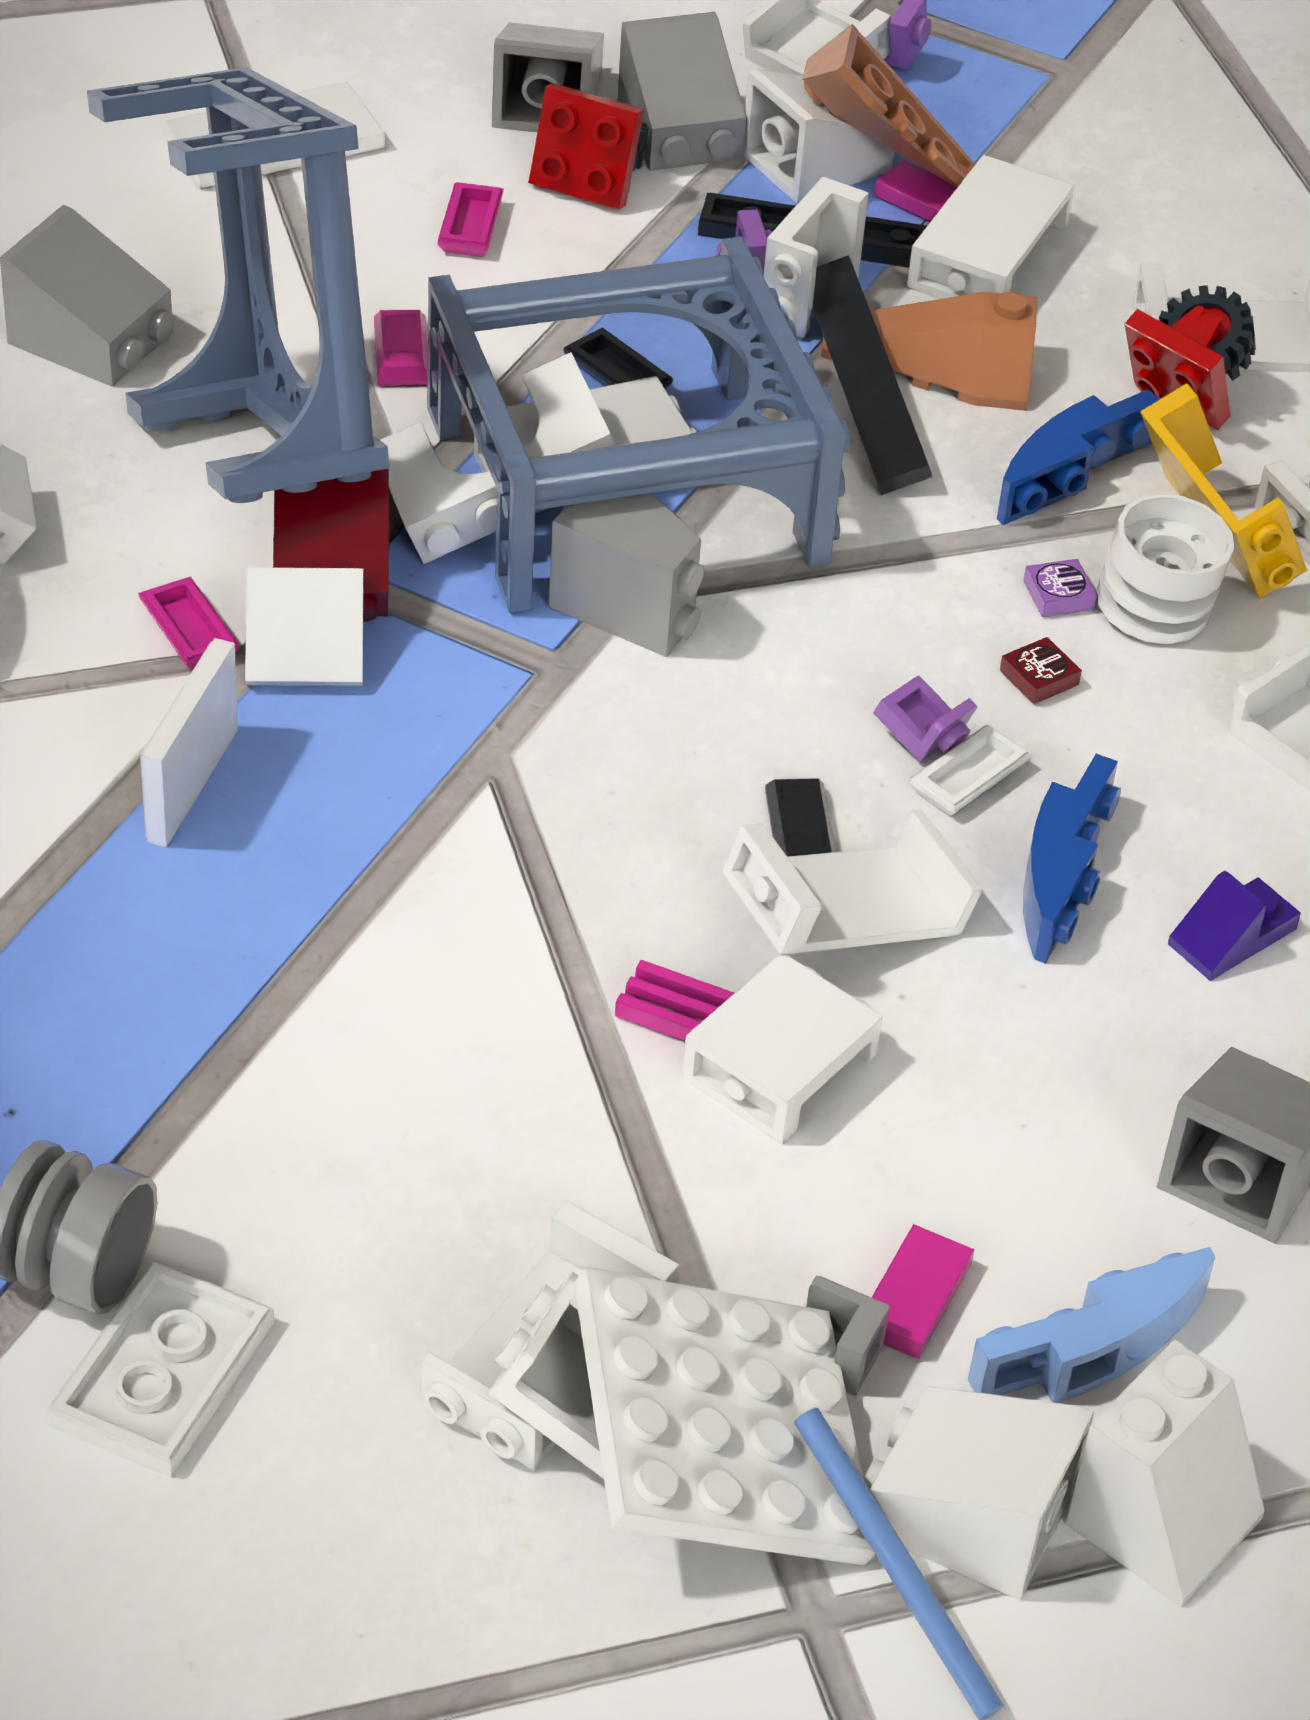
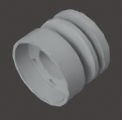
[0,1140,158,1315]

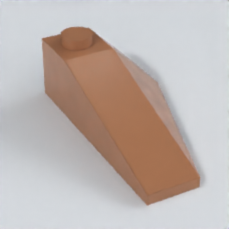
[802,24,976,188]
[821,292,1037,411]

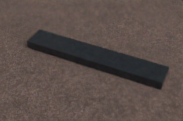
[698,192,927,268]
[812,255,933,495]

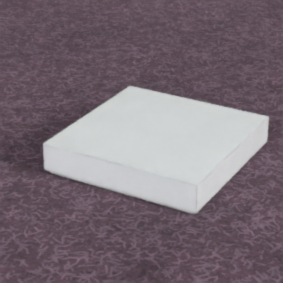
[245,567,363,686]

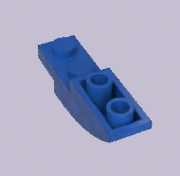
[997,389,1160,525]
[1023,753,1121,964]

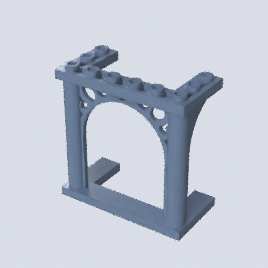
[87,67,390,503]
[427,236,850,613]

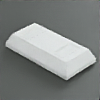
[909,724,1031,817]

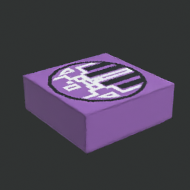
[1023,559,1097,617]

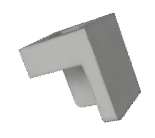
[806,1276,890,1396]

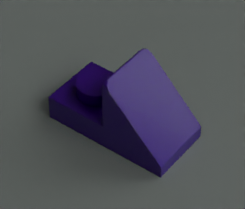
[1168,870,1301,981]

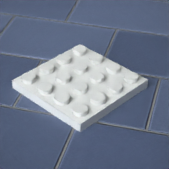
[574,1267,876,1566]

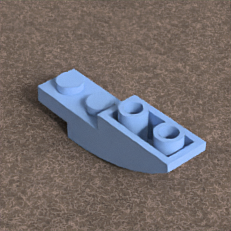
[968,1247,1216,1403]

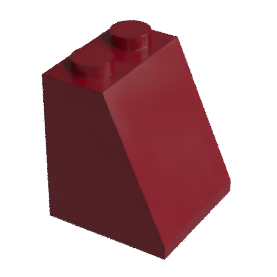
[273,468,389,622]

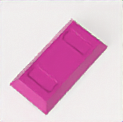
[438,182,504,257]
[374,310,428,386]
[138,576,240,671]

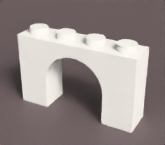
[380,352,616,564]

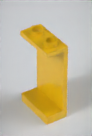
[1140,383,1307,599]

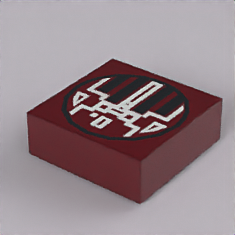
[1000,637,1082,704]

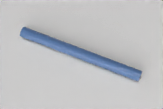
[794,1408,1004,1720]

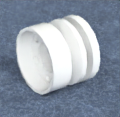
[1096,493,1234,644]

